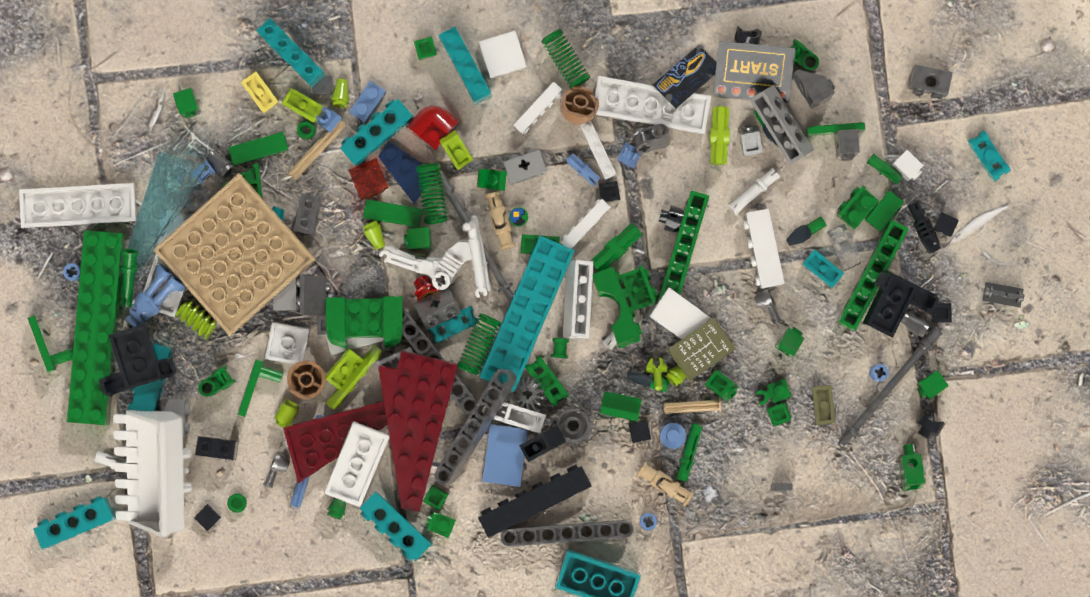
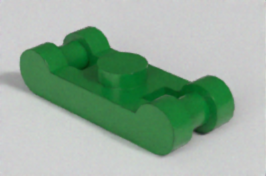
[525,356,569,407]

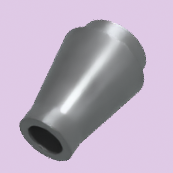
[206,151,234,178]
[901,313,931,338]

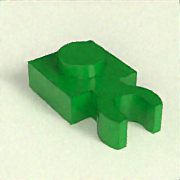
[755,379,792,405]

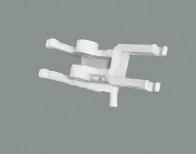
[379,215,492,297]

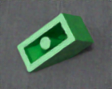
[404,227,432,250]
[775,327,805,358]

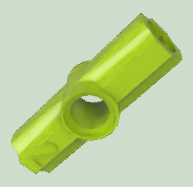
[710,106,730,165]

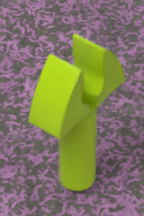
[646,358,667,391]

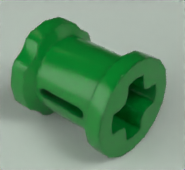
[551,338,569,359]

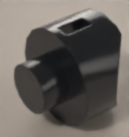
[734,26,762,45]
[658,205,684,233]
[916,410,946,439]

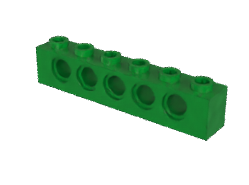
[658,190,710,302]
[836,220,909,332]

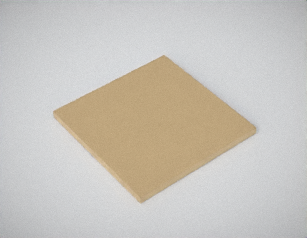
[153,173,316,336]

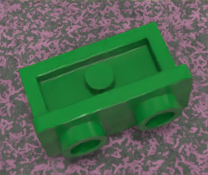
[621,265,658,311]

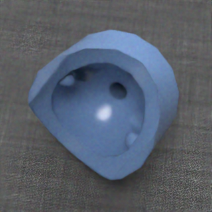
[660,423,686,449]

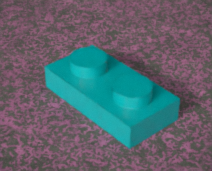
[802,249,844,288]

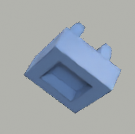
[316,107,342,133]
[617,143,641,169]

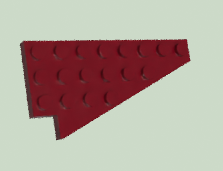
[378,350,458,512]

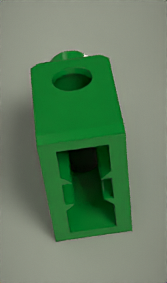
[899,444,926,491]

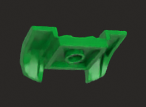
[326,296,403,349]

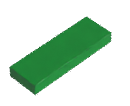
[806,122,866,136]
[228,132,289,166]
[363,199,423,228]

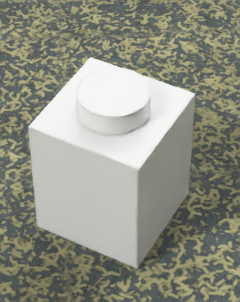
[891,150,924,181]

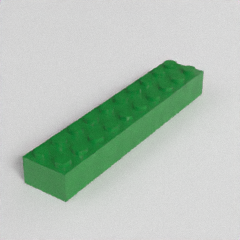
[67,230,126,426]

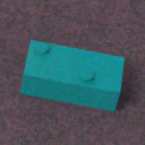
[555,549,641,597]

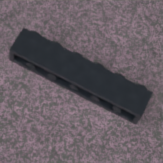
[478,464,592,538]

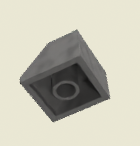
[792,70,835,110]
[300,275,331,316]

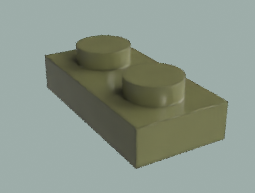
[812,385,835,425]

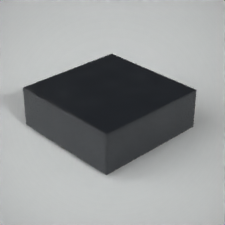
[598,181,620,203]
[934,212,959,238]
[931,303,952,323]
[628,421,651,443]
[194,504,222,531]

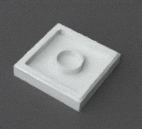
[479,31,527,79]
[265,321,310,365]

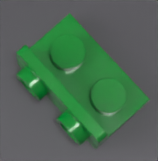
[836,185,879,230]

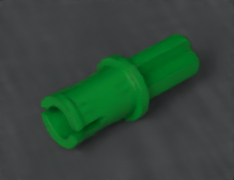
[866,153,903,184]

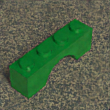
[592,267,643,349]

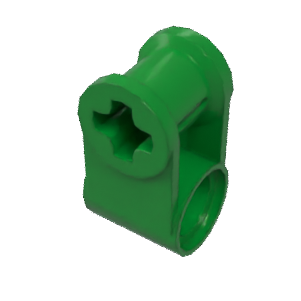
[790,39,819,73]
[198,366,237,398]

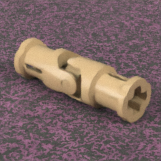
[484,191,516,251]
[636,461,694,506]

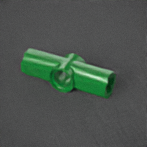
[590,223,643,272]

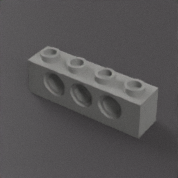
[750,85,814,165]

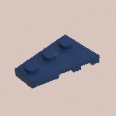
[378,141,435,205]

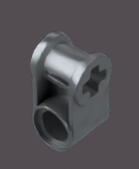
[632,124,670,154]

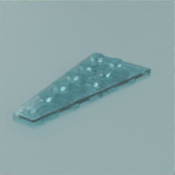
[127,152,209,267]

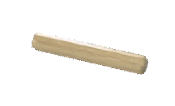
[288,120,346,180]

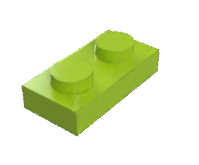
[282,88,324,124]
[439,130,473,170]

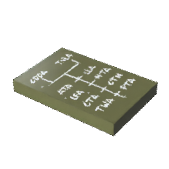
[668,318,736,381]

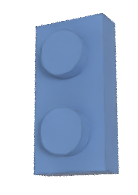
[349,81,386,123]

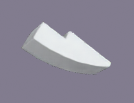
[484,402,546,433]

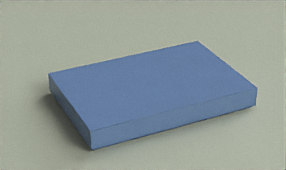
[482,424,528,487]

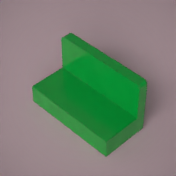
[600,392,642,421]

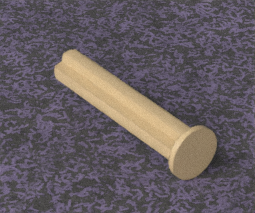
[663,397,721,414]

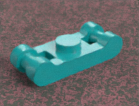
[967,130,1011,182]
[428,305,480,344]

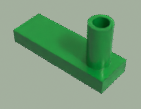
[28,315,73,373]
[237,359,284,417]

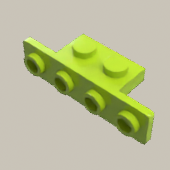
[325,344,382,410]

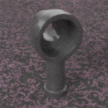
[755,288,782,324]
[263,451,290,488]

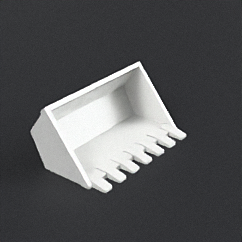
[113,410,192,537]

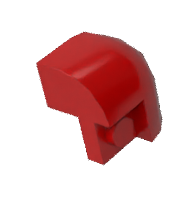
[406,105,460,150]

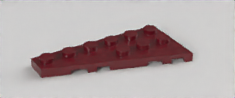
[283,401,387,484]

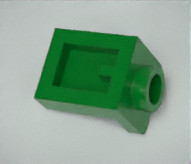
[477,169,507,191]
[705,370,738,402]
[425,512,456,538]

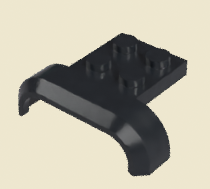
[862,270,939,338]
[99,323,177,397]

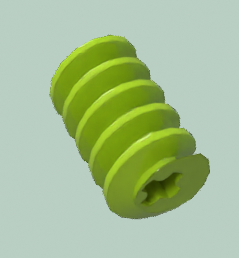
[175,300,217,340]

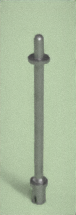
[433,171,514,302]
[838,326,943,447]

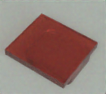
[348,158,389,200]

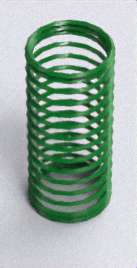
[541,29,591,89]
[416,163,448,224]
[457,313,501,375]

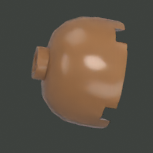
[560,86,599,125]
[287,360,326,399]

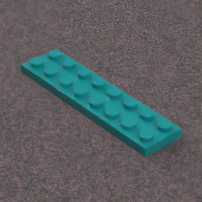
[478,235,575,392]

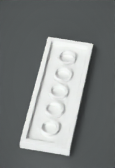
[595,76,711,135]
[19,183,137,228]

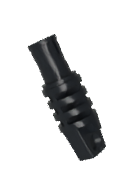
[907,201,941,254]

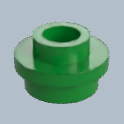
[297,121,316,140]

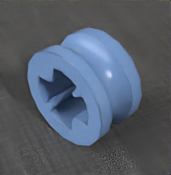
[63,263,81,281]
[640,513,657,530]

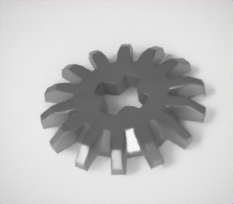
[179,184,212,216]
[514,376,545,410]

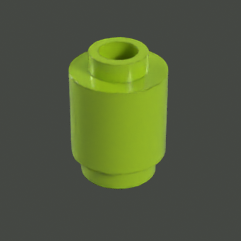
[274,399,299,428]

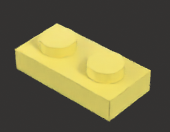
[241,72,279,114]

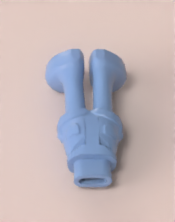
[126,264,186,327]

